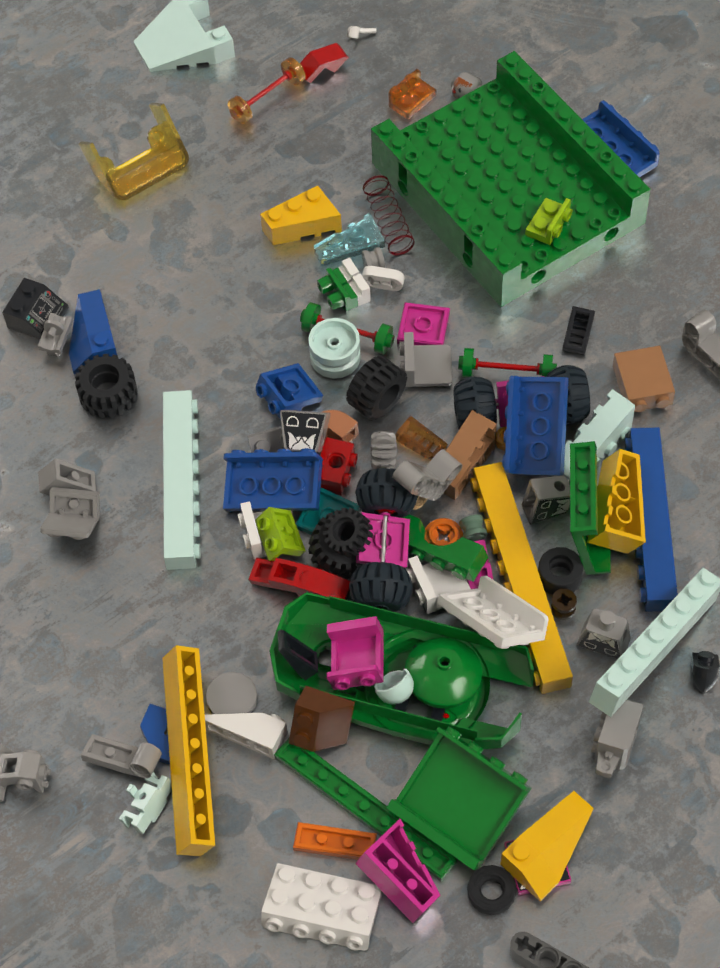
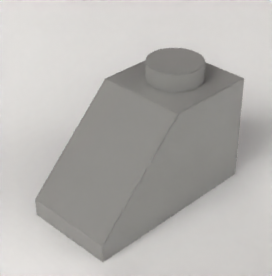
[38,459,96,495]

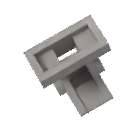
[0,743,51,802]

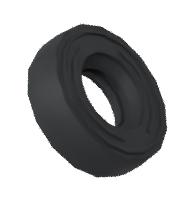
[467,865,516,915]

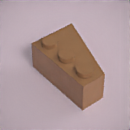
[443,410,497,500]

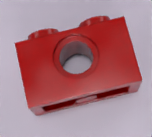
[320,437,358,496]

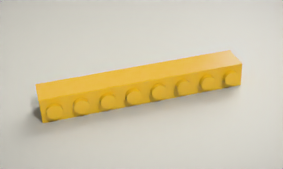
[162,645,215,856]

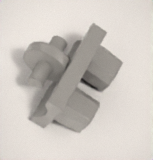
[38,313,73,357]

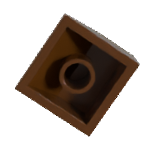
[289,686,355,752]

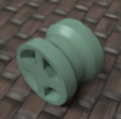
[459,514,488,541]

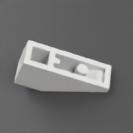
[205,713,288,759]

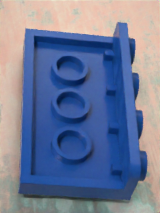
[582,100,660,177]
[502,376,569,476]
[223,448,323,511]

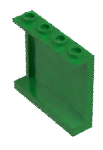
[570,441,611,575]
[386,726,532,870]

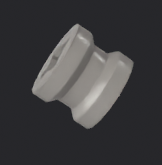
[362,247,385,268]

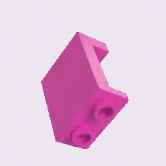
[327,616,384,690]

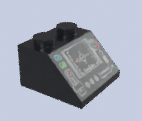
[2,278,69,339]

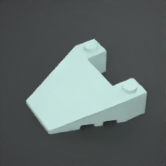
[133,0,235,72]

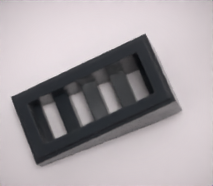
[562,306,595,355]
[278,629,318,681]

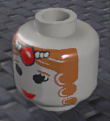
[451,72,482,99]

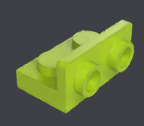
[525,198,573,245]
[255,507,306,561]

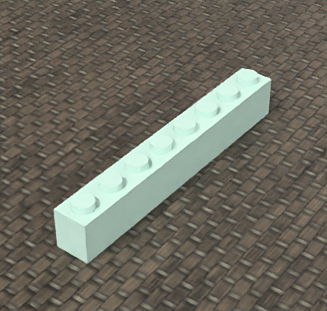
[163,390,201,570]
[589,568,720,717]

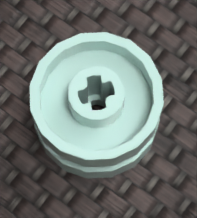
[308,318,361,379]

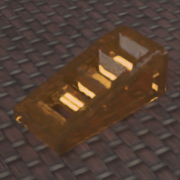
[395,415,448,461]

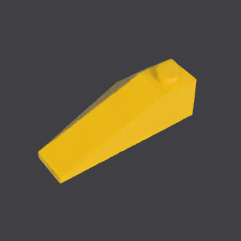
[500,791,594,902]

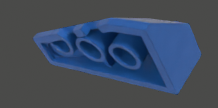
[69,289,117,374]

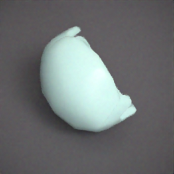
[374,669,414,705]

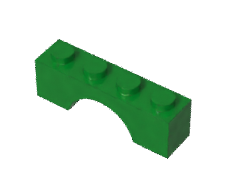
[403,514,488,582]

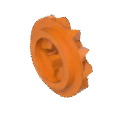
[425,518,463,546]

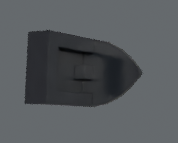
[691,651,720,694]

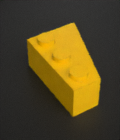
[260,185,342,245]

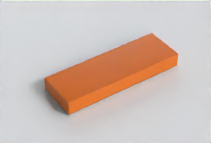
[293,822,377,860]

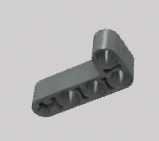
[510,932,589,968]

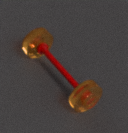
[227,57,306,124]

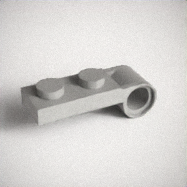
[81,734,162,778]

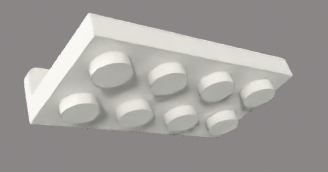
[437,576,549,649]
[261,863,382,951]

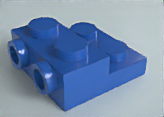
[256,363,324,419]

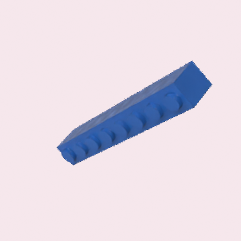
[625,427,678,612]

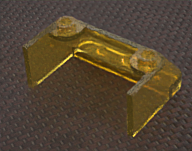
[78,103,189,200]

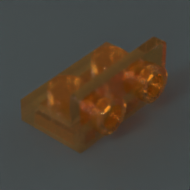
[388,69,436,120]

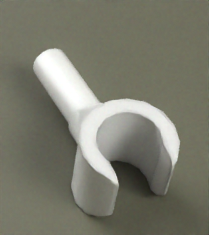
[346,26,376,39]

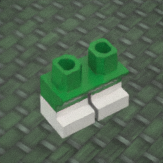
[317,257,371,311]

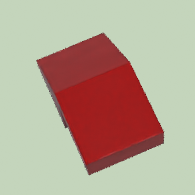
[296,43,349,83]

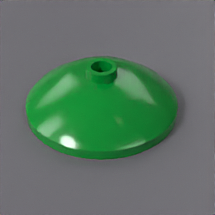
[405,637,482,708]

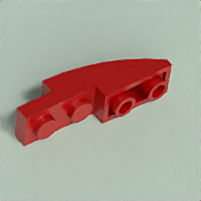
[248,558,350,600]

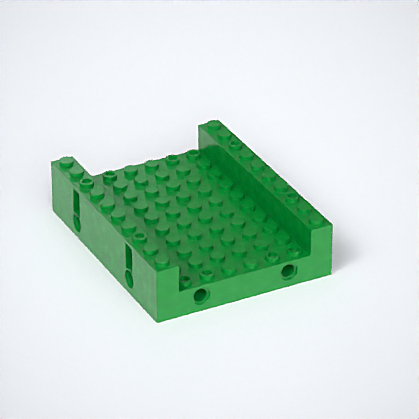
[371,51,651,307]

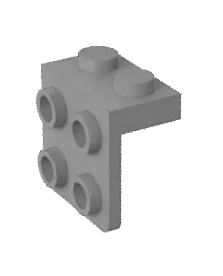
[400,332,452,387]
[40,487,100,540]

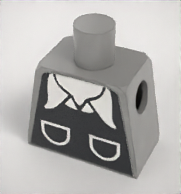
[280,410,330,452]
[521,475,570,525]
[576,609,631,659]

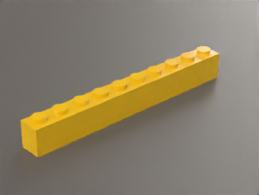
[470,462,573,694]

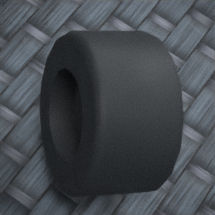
[538,547,583,595]

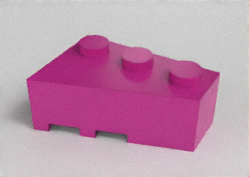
[355,819,440,923]

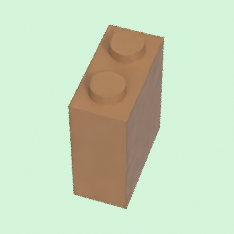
[612,346,675,412]

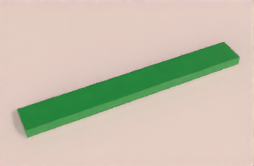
[274,738,458,881]

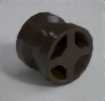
[551,589,577,620]

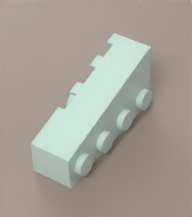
[547,389,635,485]

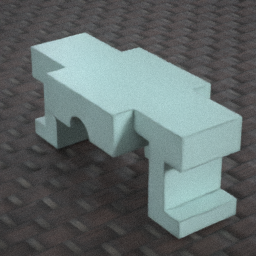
[119,772,172,834]

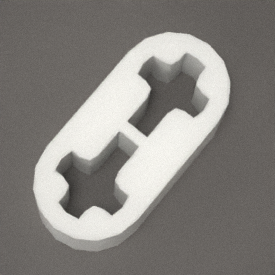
[362,266,405,291]

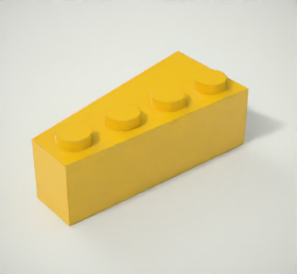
[587,449,646,554]

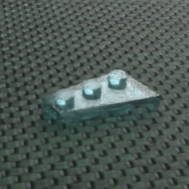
[314,212,385,266]

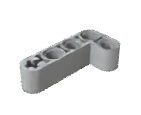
[682,309,720,379]
[392,449,463,501]

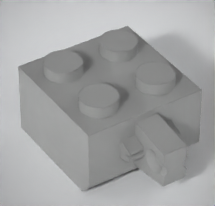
[591,700,643,778]

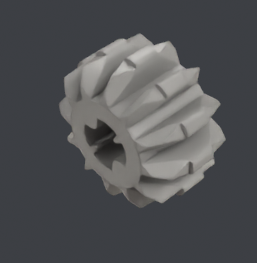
[371,431,397,469]

